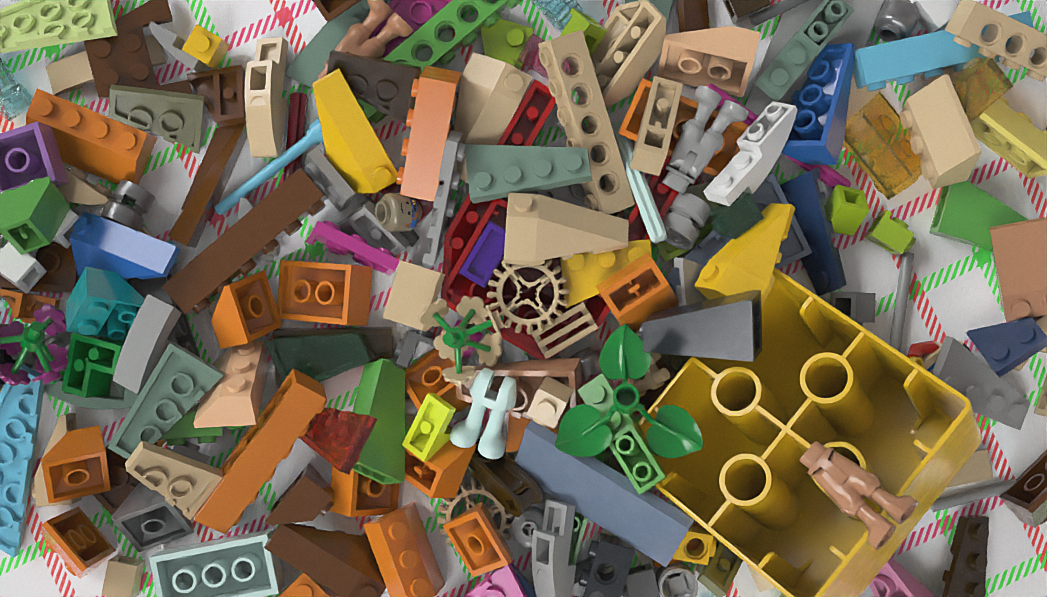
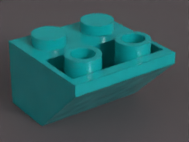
[66,267,145,341]

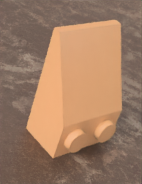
[657,26,761,98]

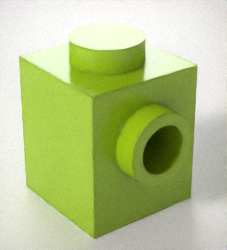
[824,185,869,236]

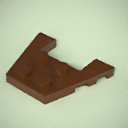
[84,0,193,100]

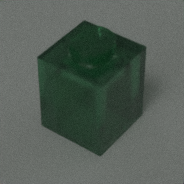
[708,192,764,239]

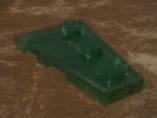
[264,332,372,382]

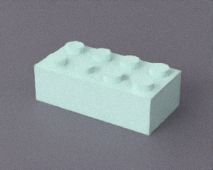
[149,528,285,597]

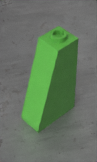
[929,181,1028,252]
[339,358,405,485]

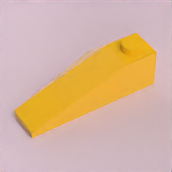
[694,203,795,307]

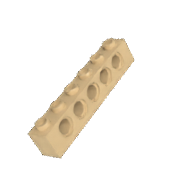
[945,0,1047,82]
[538,30,636,215]

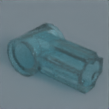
[0,58,33,121]

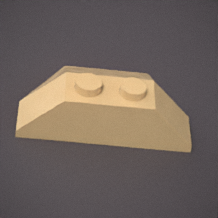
[577,0,666,109]

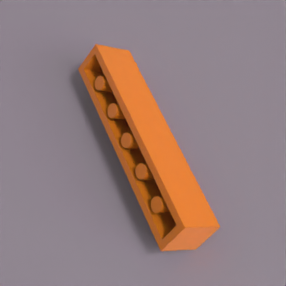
[194,368,327,535]

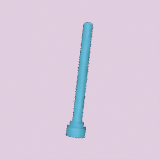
[215,118,324,215]

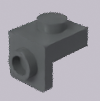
[394,329,434,368]

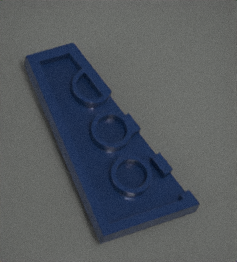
[780,167,847,297]

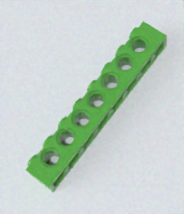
[357,0,522,124]

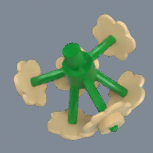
[418,296,505,385]

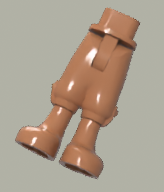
[317,0,413,79]
[800,441,919,550]

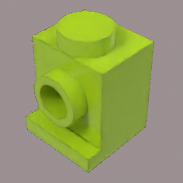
[559,8,607,57]
[864,210,916,255]

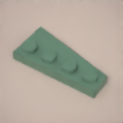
[284,0,388,89]
[465,144,593,204]

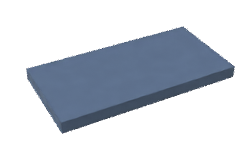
[515,419,694,567]

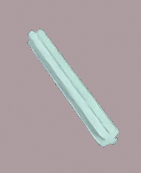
[611,120,667,243]

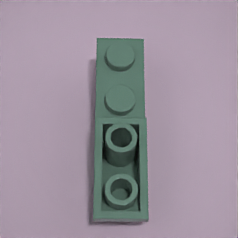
[754,0,855,102]

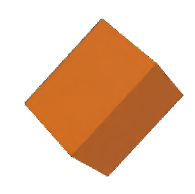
[442,501,513,577]

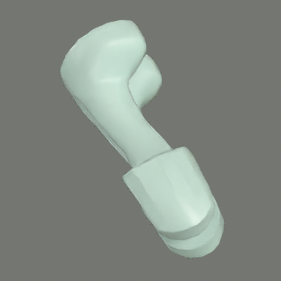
[450,368,517,459]

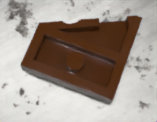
[187,65,246,127]

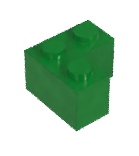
[61,332,125,398]

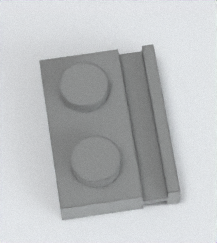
[302,147,355,212]

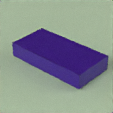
[459,221,506,288]

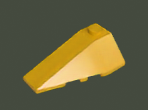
[312,69,398,194]

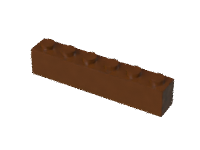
[161,168,329,315]

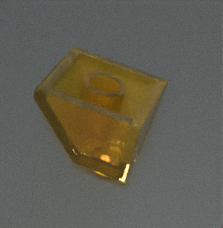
[953,57,1013,123]

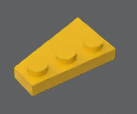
[560,239,652,309]

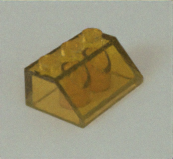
[842,92,922,200]

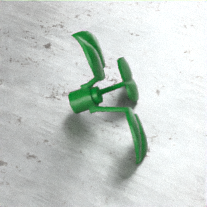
[555,324,703,459]

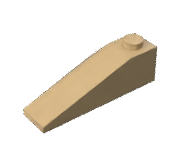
[454,52,532,183]
[504,192,629,266]

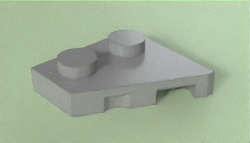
[337,201,410,257]

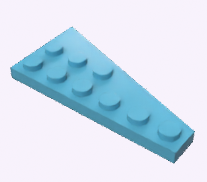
[0,363,45,558]

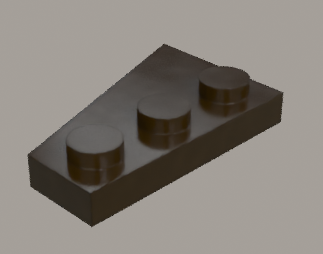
[327,50,421,128]

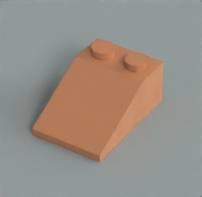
[989,217,1047,322]

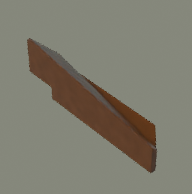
[168,123,248,248]

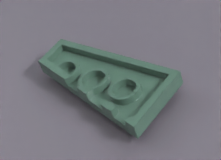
[107,342,226,460]

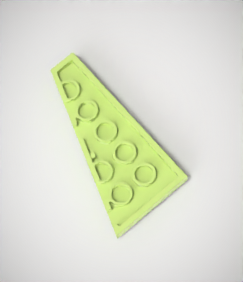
[0,0,118,54]

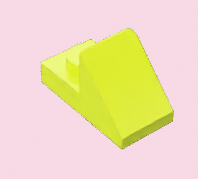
[402,393,456,461]

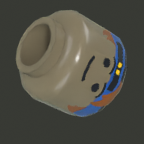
[375,193,422,232]

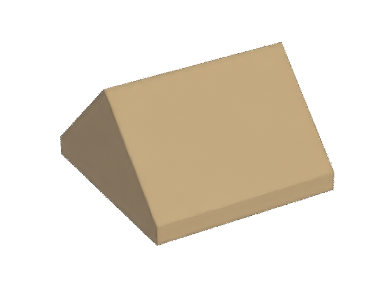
[382,260,445,332]

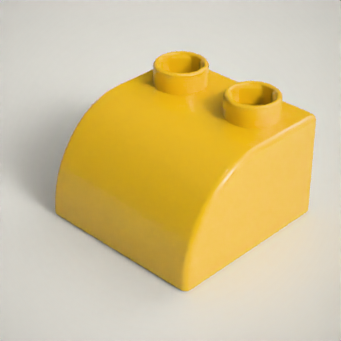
[638,267,982,597]

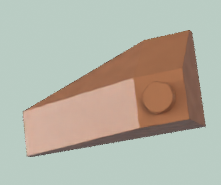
[456,358,582,428]

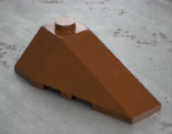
[264,523,386,597]

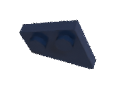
[966,317,1047,378]

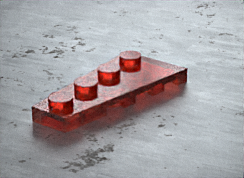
[298,407,378,475]

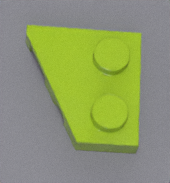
[481,18,534,70]

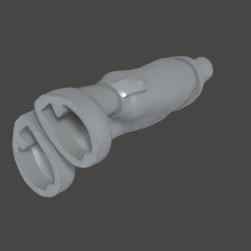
[662,85,749,194]

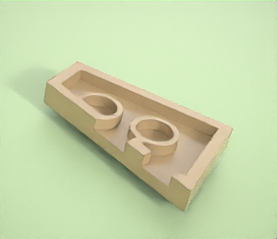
[125,441,223,520]

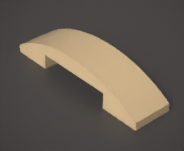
[45,35,167,96]

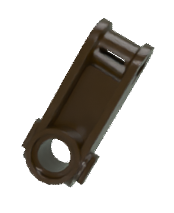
[467,439,543,517]

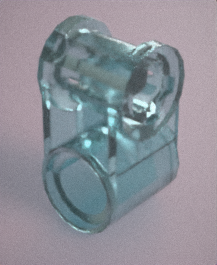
[531,0,584,33]

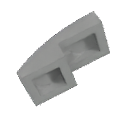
[148,21,205,73]

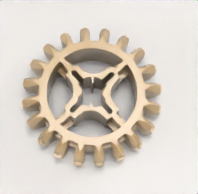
[487,259,570,334]
[437,477,514,552]

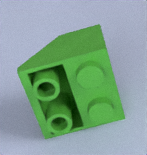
[0,176,71,255]

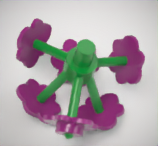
[0,303,69,386]

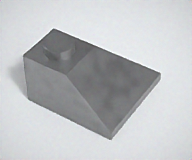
[112,482,194,552]

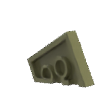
[109,84,204,154]

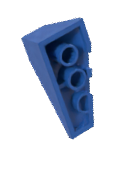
[781,43,855,165]
[69,211,181,281]

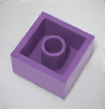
[0,121,69,192]

